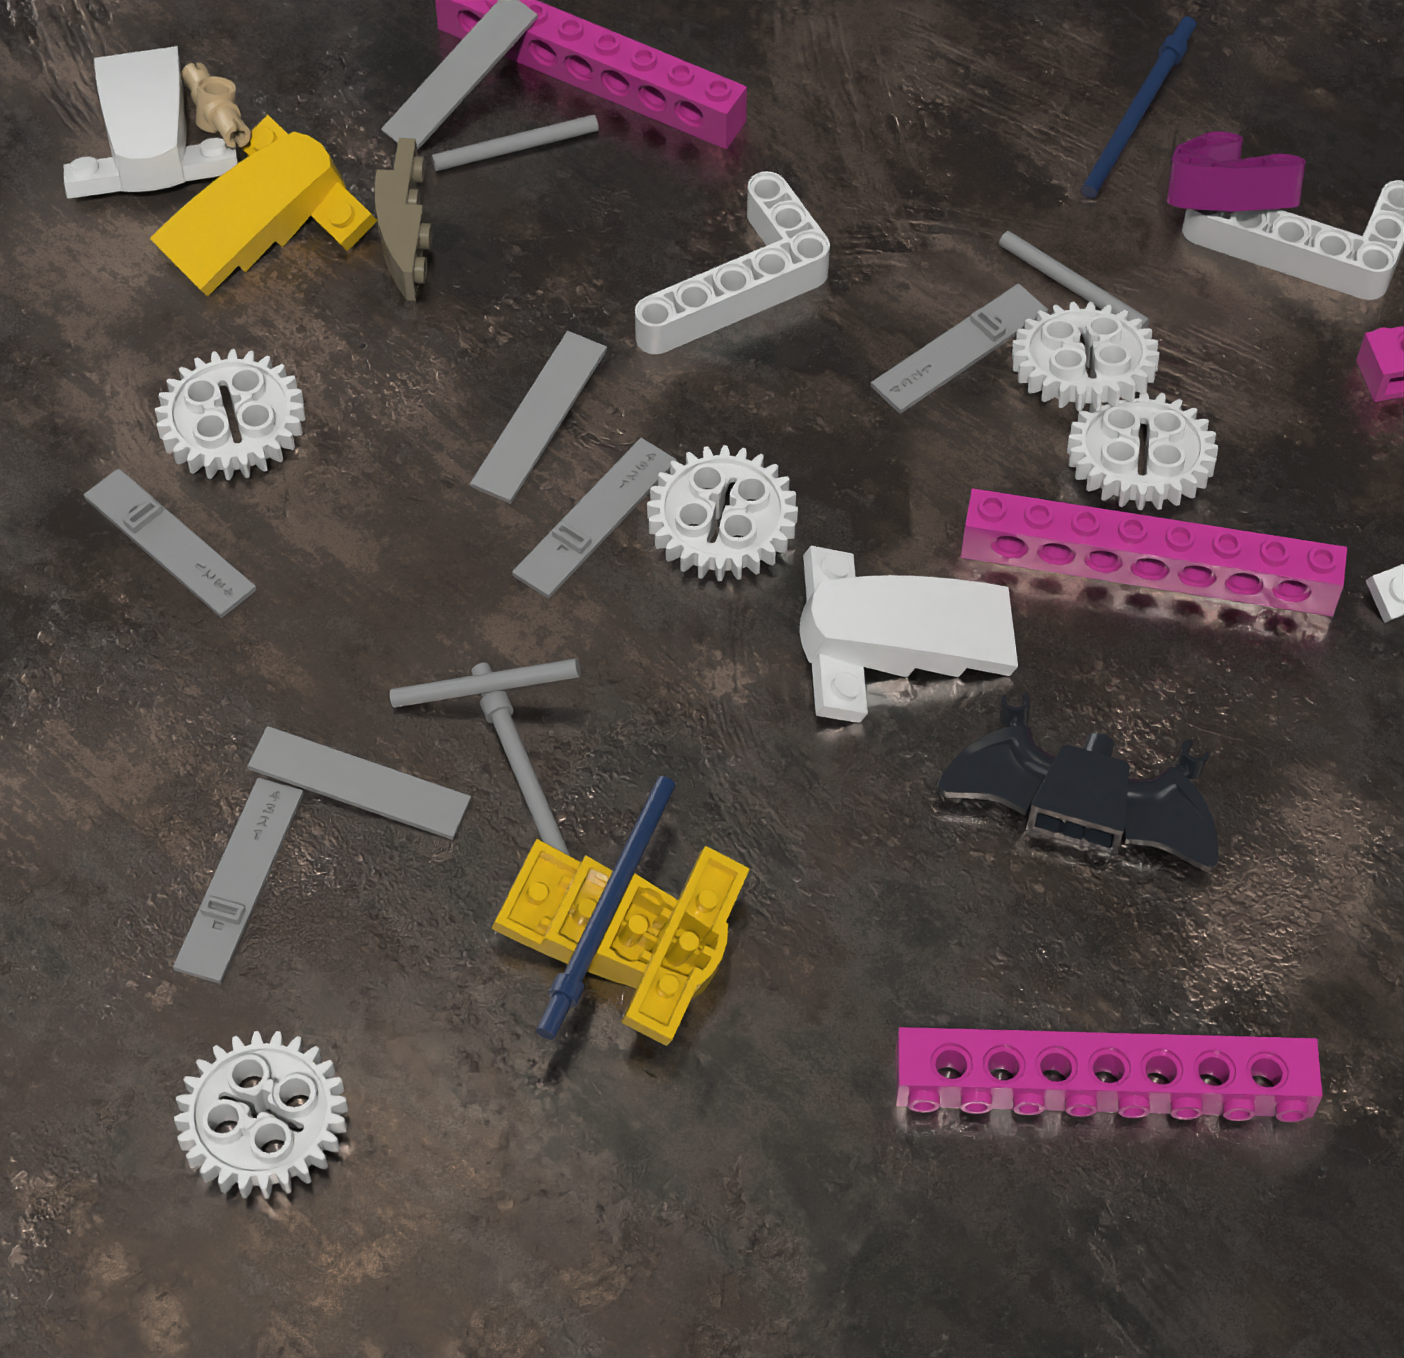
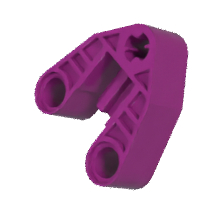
[1167,131,1306,212]

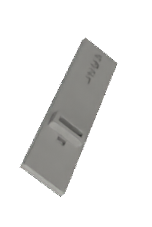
[381,0,538,150]
[871,283,1048,414]
[470,330,607,504]
[512,438,677,599]
[84,468,257,618]
[248,726,471,840]
[173,778,304,984]

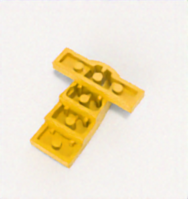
[149,115,377,297]
[491,839,750,1046]

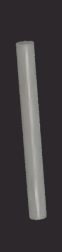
[431,115,599,171]
[999,231,1150,329]
[390,658,581,708]

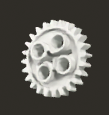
[1012,302,1159,411]
[155,349,306,480]
[1067,392,1218,510]
[647,445,798,581]
[174,1031,348,1199]

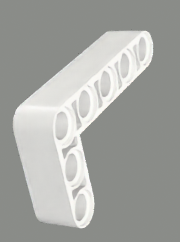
[635,171,830,354]
[1182,180,1404,300]

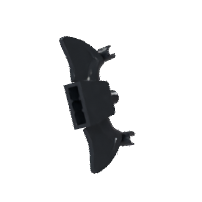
[937,693,1218,872]

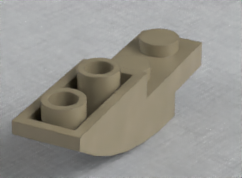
[374,138,432,301]

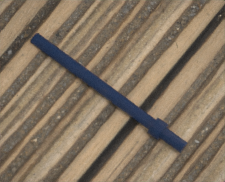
[1081,16,1197,198]
[536,776,676,1040]

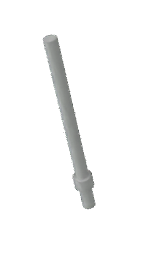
[471,663,571,857]

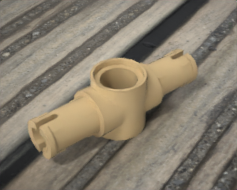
[181,63,251,148]

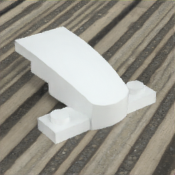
[64,46,238,199]
[799,546,1018,723]

